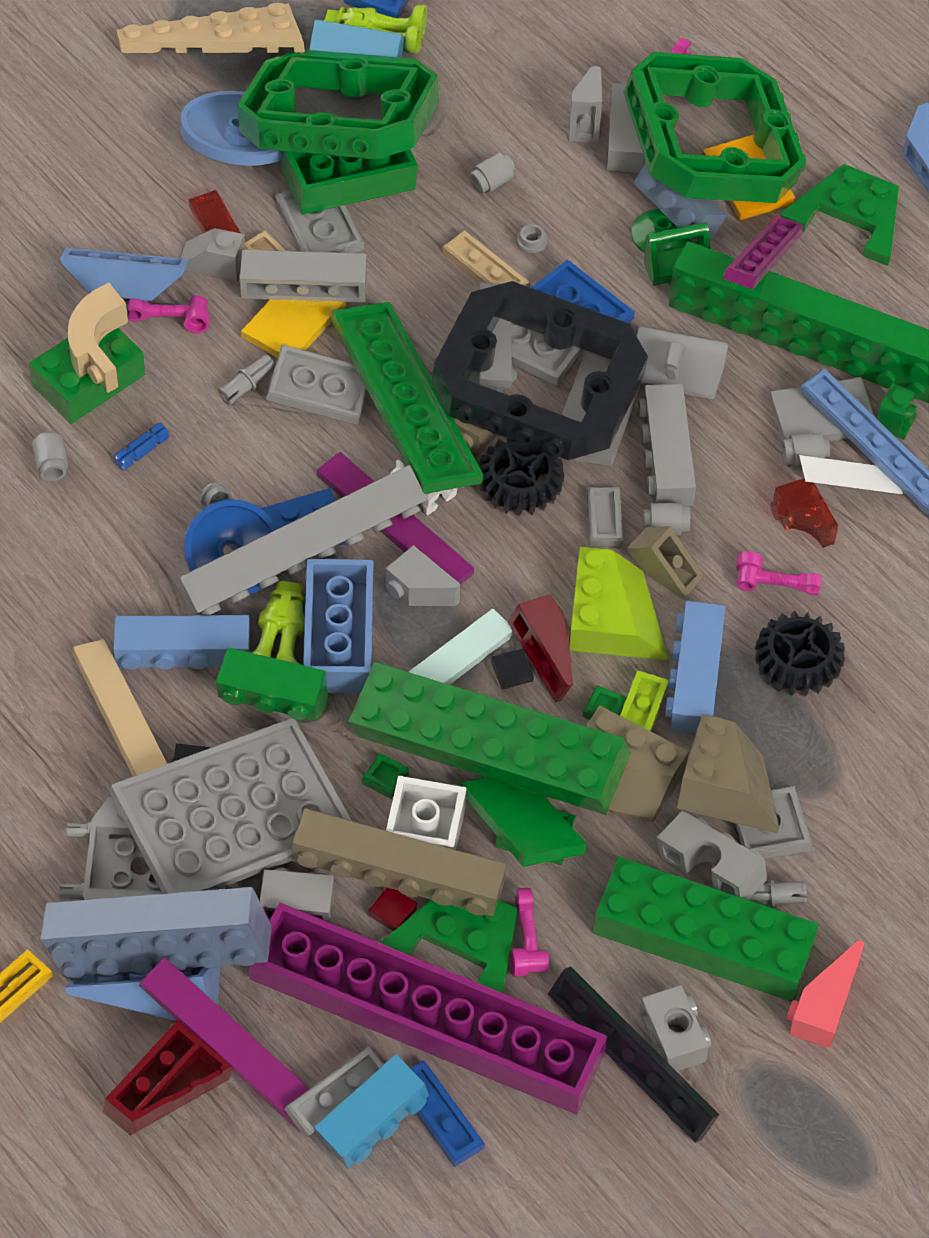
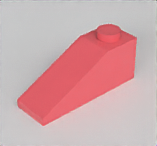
[786,940,865,1048]

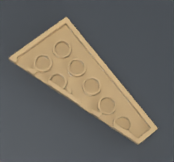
[116,3,305,53]

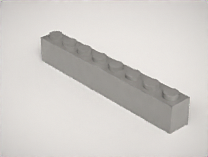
[174,465,427,615]

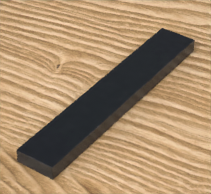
[548,966,720,1143]

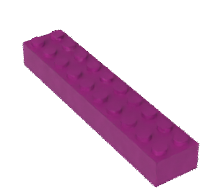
[249,902,607,1115]

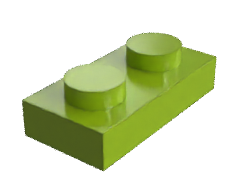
[620,670,669,732]

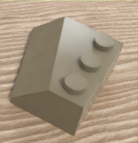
[547,706,689,822]
[677,714,779,833]

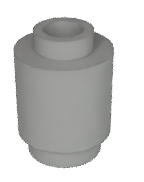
[469,152,515,194]
[32,431,68,481]
[782,433,830,467]
[643,503,690,536]

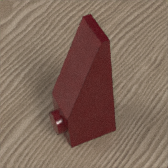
[507,594,573,703]

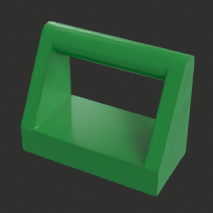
[644,222,711,286]

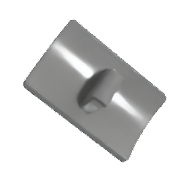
[637,326,729,399]

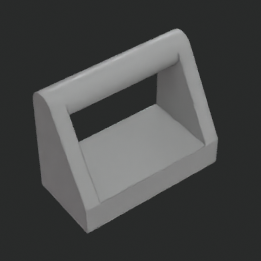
[569,66,602,142]

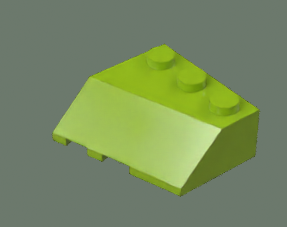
[569,547,669,661]

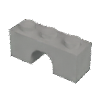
[657,810,767,900]

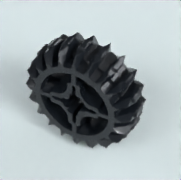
[479,438,565,516]
[755,610,845,697]

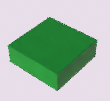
[583,685,627,720]
[362,753,409,799]

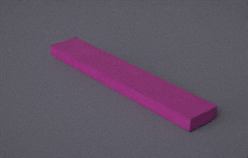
[723,215,803,289]
[317,452,474,585]
[138,957,310,1132]

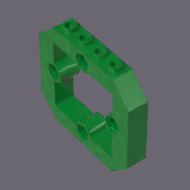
[237,49,439,160]
[624,52,806,203]

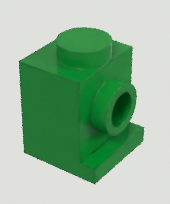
[877,383,917,440]

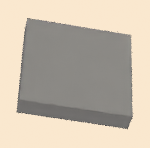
[733,786,812,859]

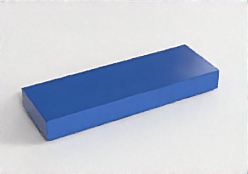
[410,1060,485,1167]

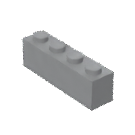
[240,249,367,302]
[638,384,696,507]

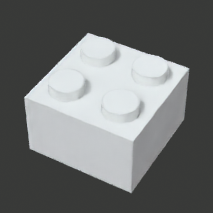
[386,776,466,850]

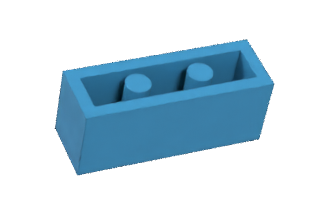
[309,20,405,58]
[314,1054,429,1169]

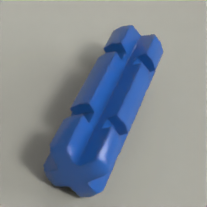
[113,423,169,470]

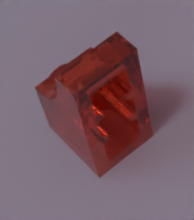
[770,478,838,548]

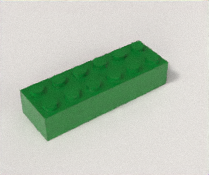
[593,857,819,1002]

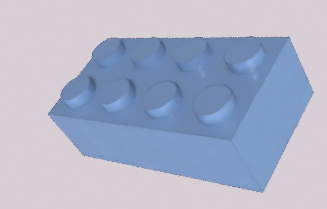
[304,559,374,694]

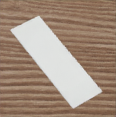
[799,455,903,494]

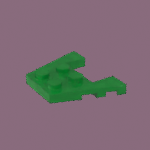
[781,164,899,266]
[380,900,517,993]

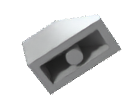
[180,228,245,281]
[386,545,460,606]

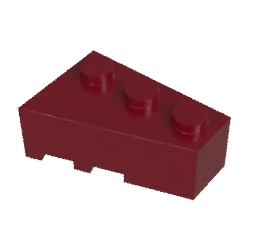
[103,1020,233,1135]

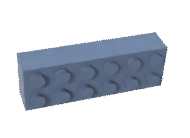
[40,887,272,978]

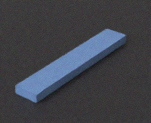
[800,368,929,517]

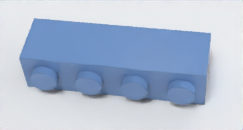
[665,601,726,734]
[114,615,250,670]

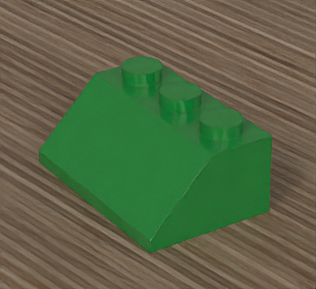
[216,647,329,721]

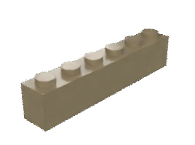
[291,808,507,917]

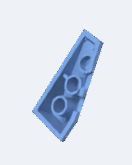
[65,966,221,1020]

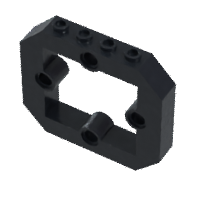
[431,281,648,460]

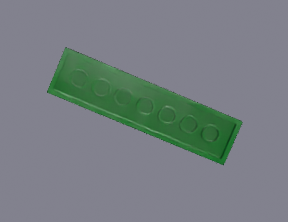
[331,302,484,494]

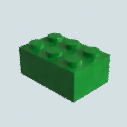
[29,328,146,424]

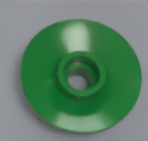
[632,209,692,253]

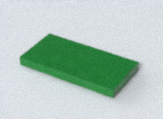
[461,778,586,867]

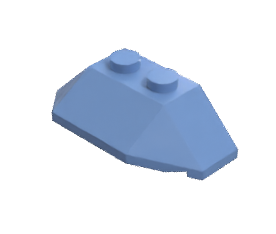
[60,247,189,302]

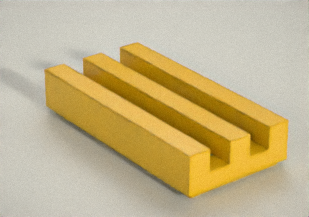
[0,949,53,1023]

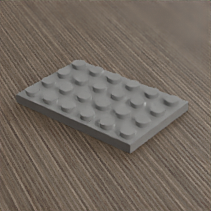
[109,718,352,894]

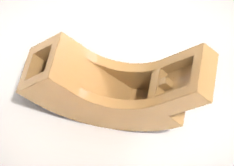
[68,282,128,393]

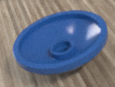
[184,499,277,595]

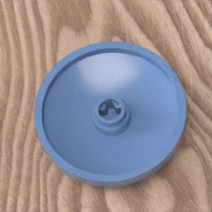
[180,91,283,166]

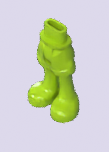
[324,4,427,54]
[252,581,305,664]

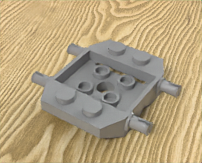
[59,797,163,900]

